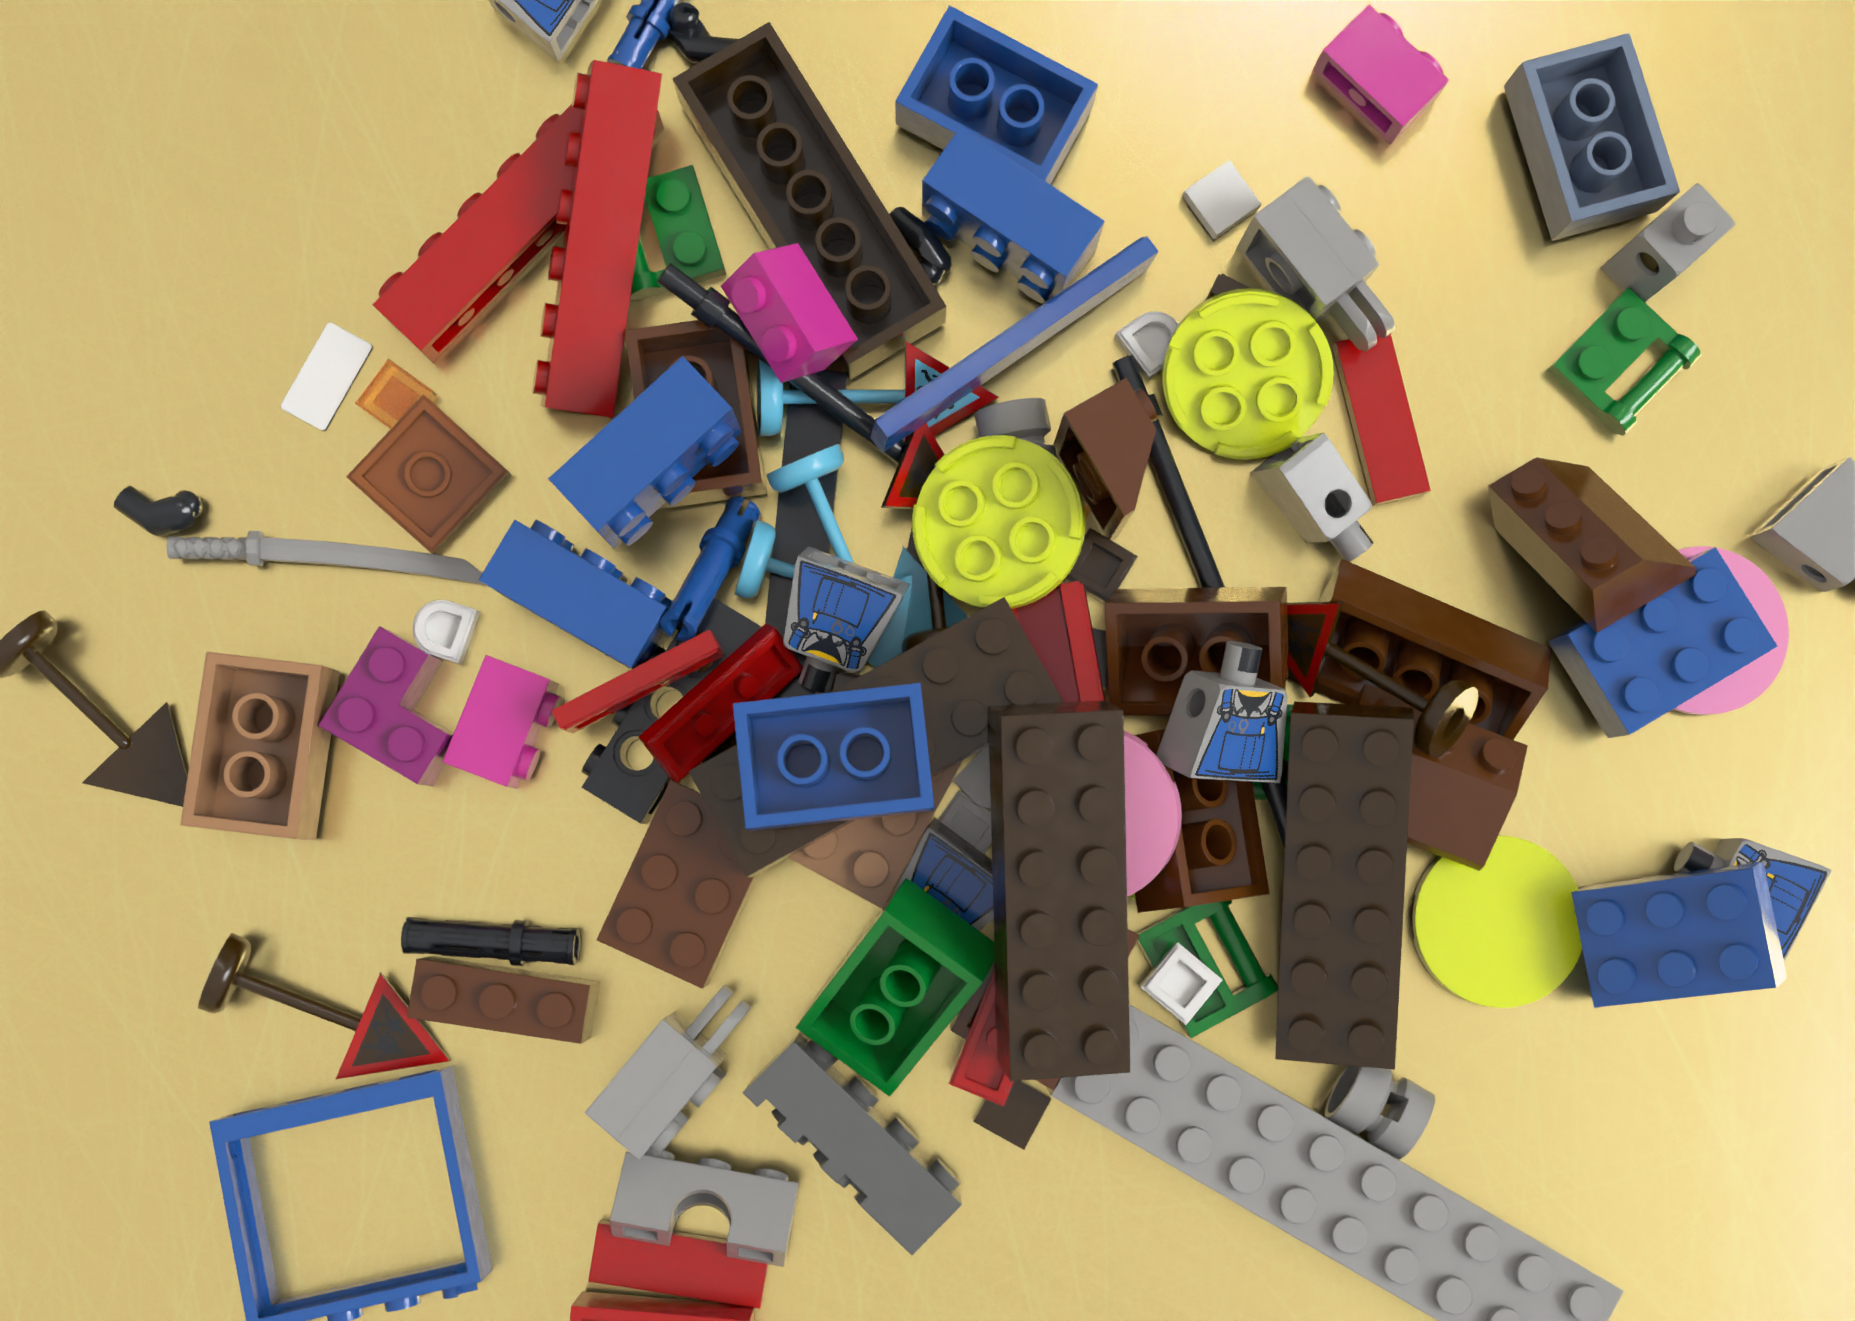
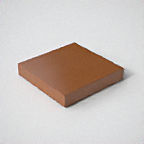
[346,394,510,554]

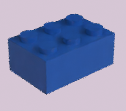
[895,5,1099,184]
[922,125,1105,303]
[548,356,742,549]
[479,519,672,669]
[1548,547,1778,738]
[733,683,935,831]
[1571,862,1787,1008]

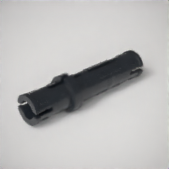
[401,917,580,966]

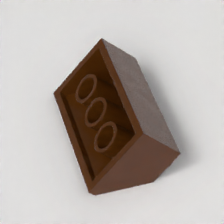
[1287,559,1552,740]

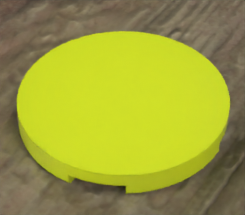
[1162,288,1334,460]
[912,435,1086,609]
[1412,836,1582,1008]

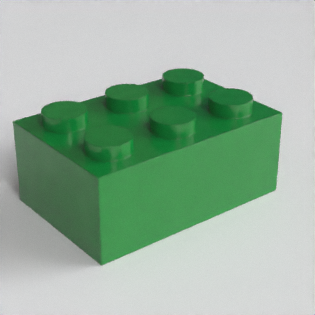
[795,878,995,1097]

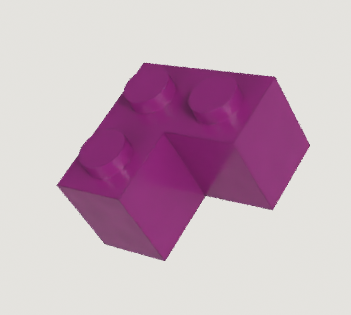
[318,626,454,786]

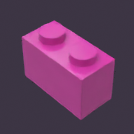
[1312,4,1450,145]
[721,243,858,383]
[442,655,561,789]

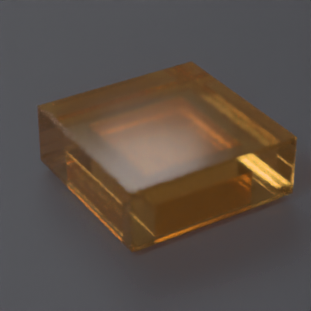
[355,359,437,429]

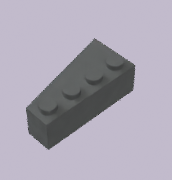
[743,1032,962,1255]

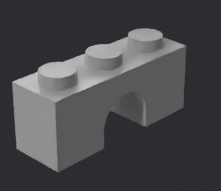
[610,1148,799,1267]

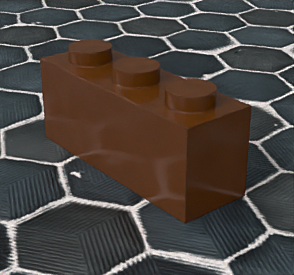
[407,956,600,1044]

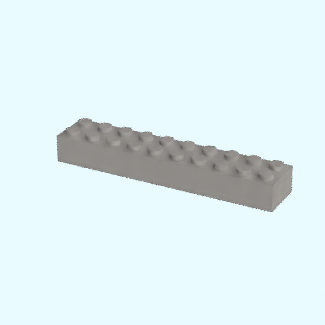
[1047,1004,1624,1321]

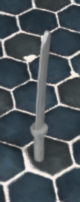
[166,531,485,585]

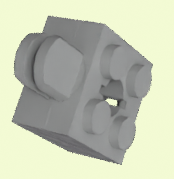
[1237,175,1395,351]
[585,985,752,1160]

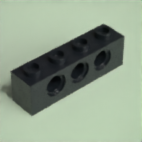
[581,598,762,824]

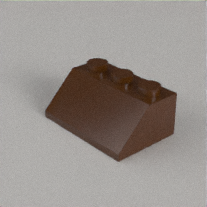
[1053,378,1158,540]
[1488,457,1696,633]
[1104,587,1288,715]
[1351,684,1528,871]
[1135,729,1270,913]

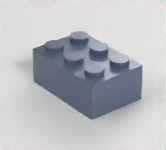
[1504,33,1680,241]

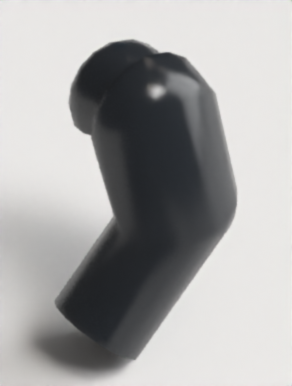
[668,3,739,63]
[889,206,952,285]
[114,486,203,536]

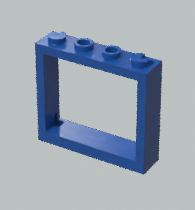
[209,1065,492,1321]

